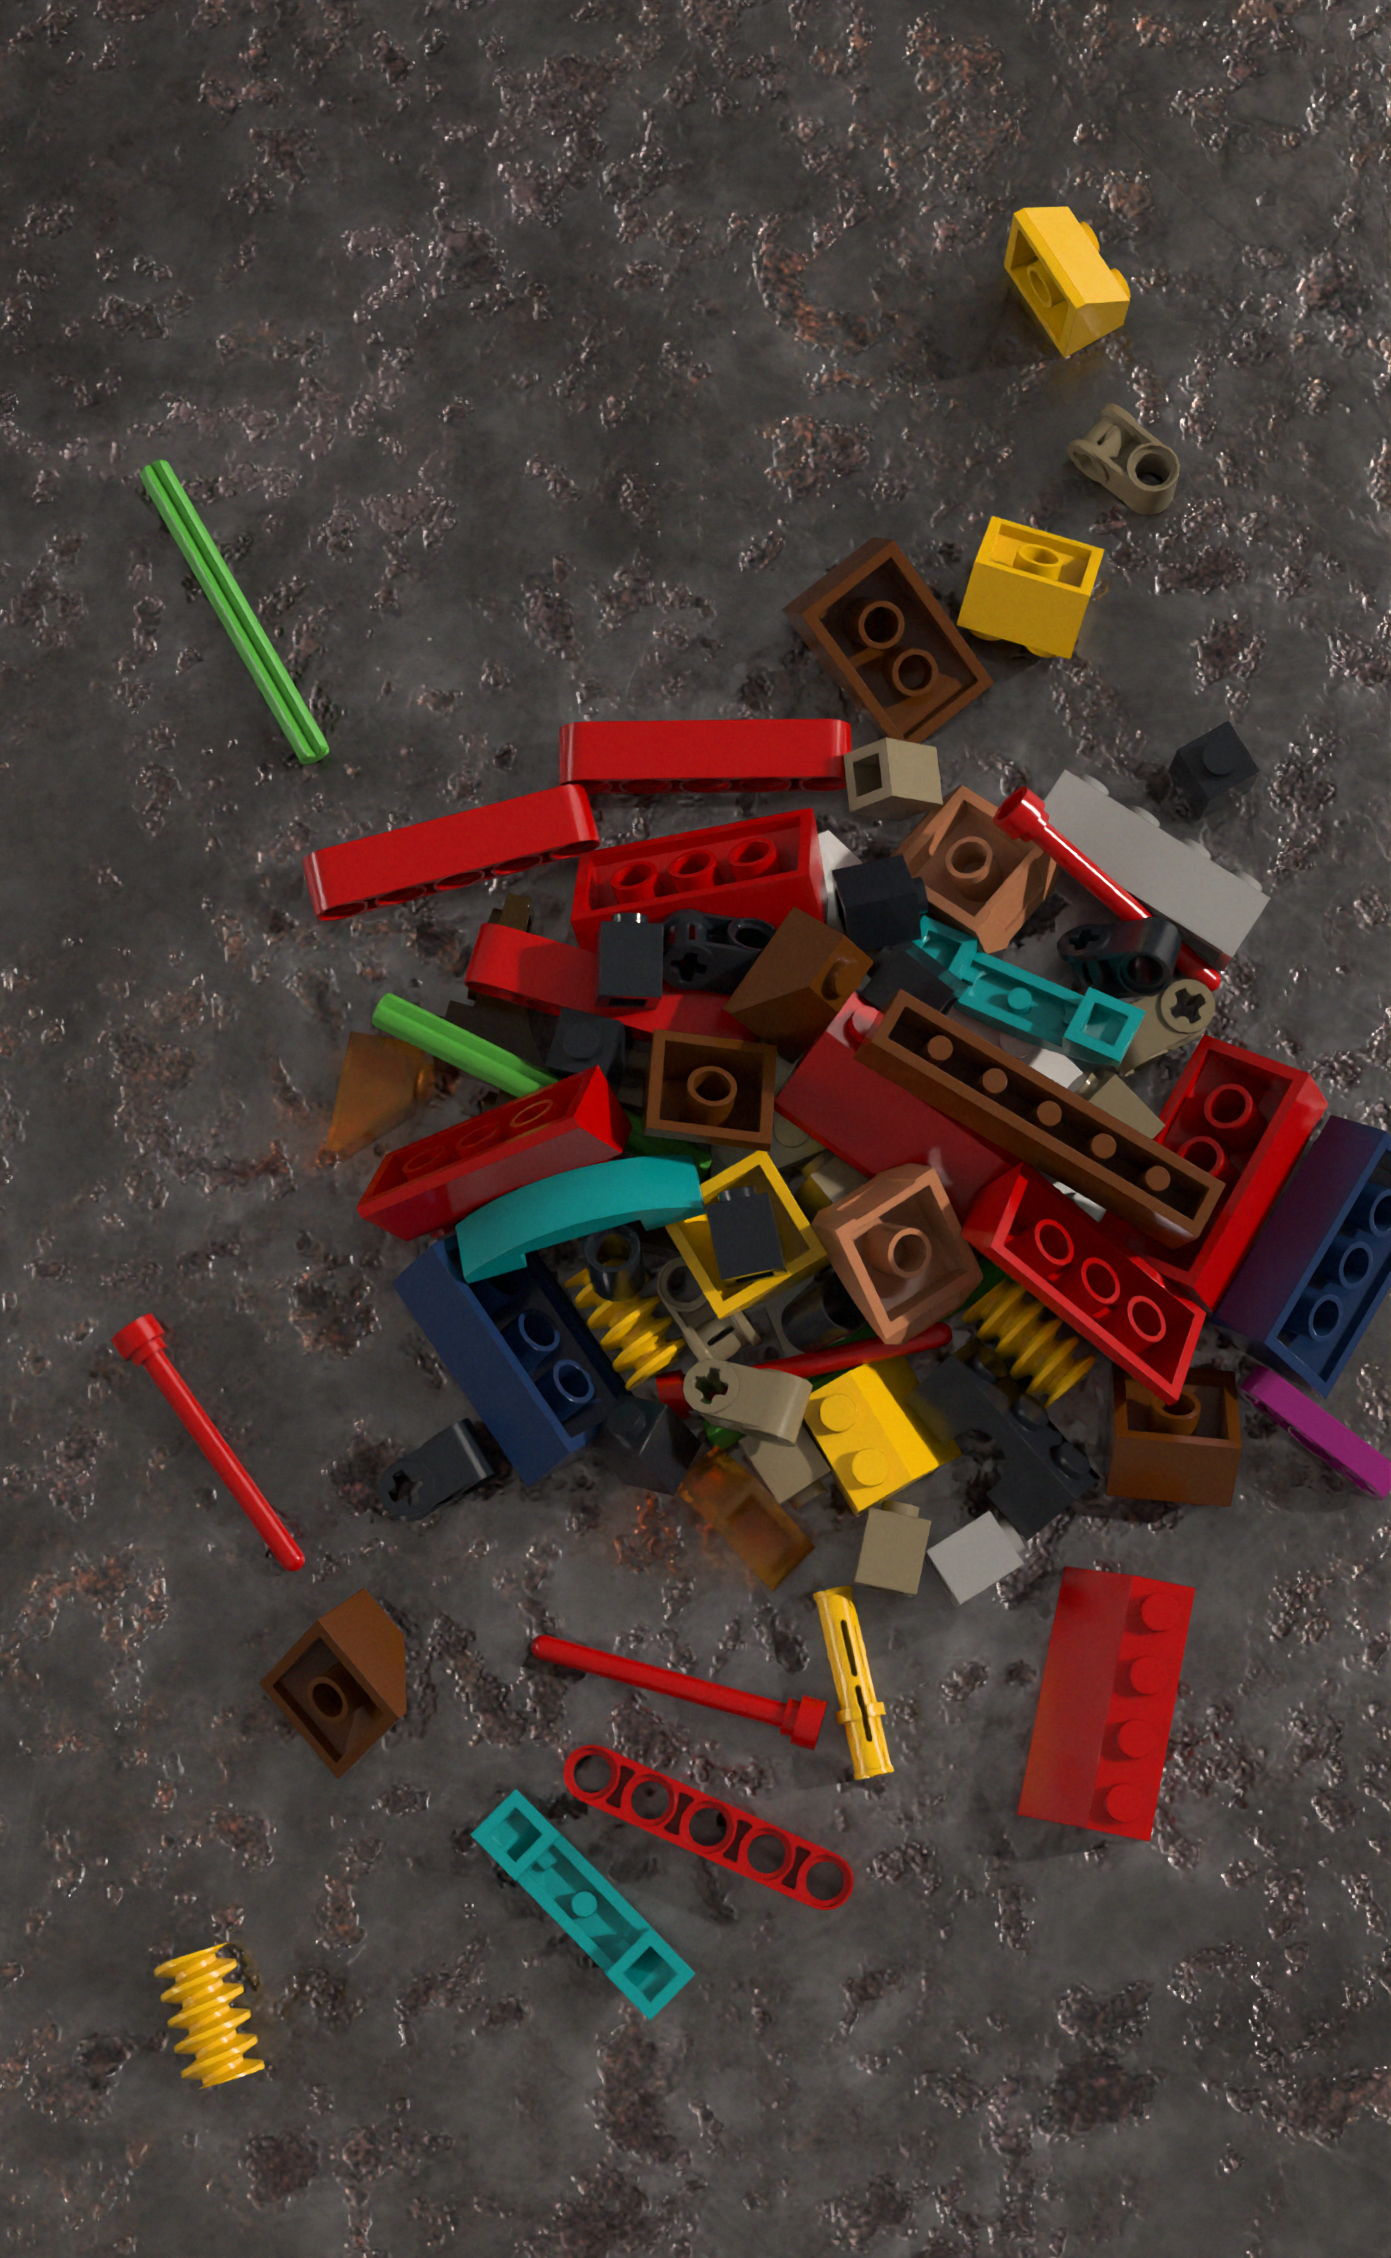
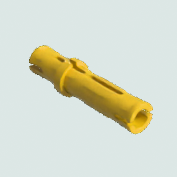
[813,1585,894,1780]

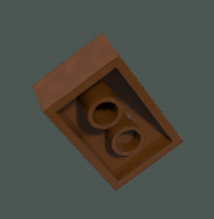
[782,537,994,744]

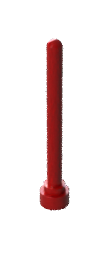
[993,786,1221,992]
[111,1313,305,1572]
[656,1322,952,1420]
[531,1635,828,1751]

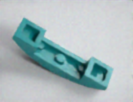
[913,915,1146,1067]
[455,1155,706,1284]
[470,1789,696,2021]

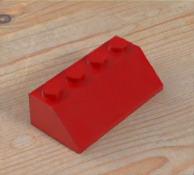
[570,807,828,966]
[774,991,1033,1249]
[1100,1034,1328,1314]
[356,1064,633,1242]
[960,1161,1206,1406]
[1017,1566,1196,1842]

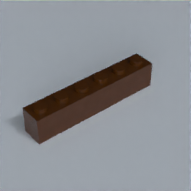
[853,989,1226,1250]

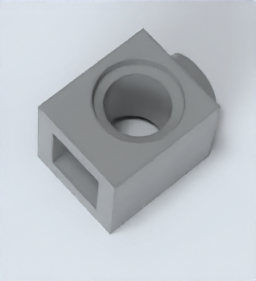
[924,1510,1025,1608]

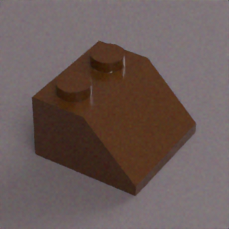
[640,1029,777,1152]
[1104,1361,1242,1507]

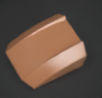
[889,785,1062,954]
[811,1163,983,1345]

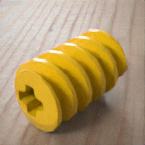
[564,1258,687,1391]
[960,1278,1096,1410]
[153,1942,265,2089]

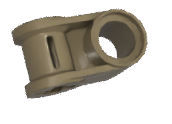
[1067,403,1180,515]
[1115,979,1215,1078]
[657,1256,764,1361]
[683,1358,813,1447]

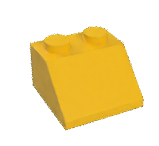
[1004,206,1131,358]
[956,516,1105,659]
[665,1150,831,1320]
[802,1356,963,1517]

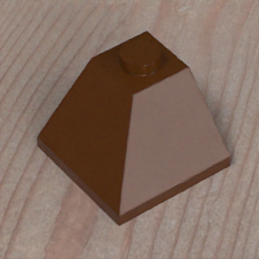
[723,907,874,1065]
[259,1588,407,1779]

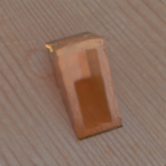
[325,1031,435,1163]
[676,1445,816,1591]

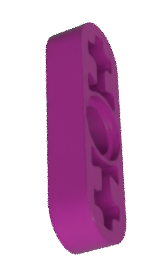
[1237,1364,1391,1501]

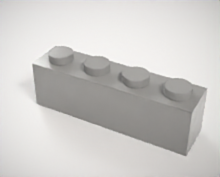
[1043,770,1271,972]

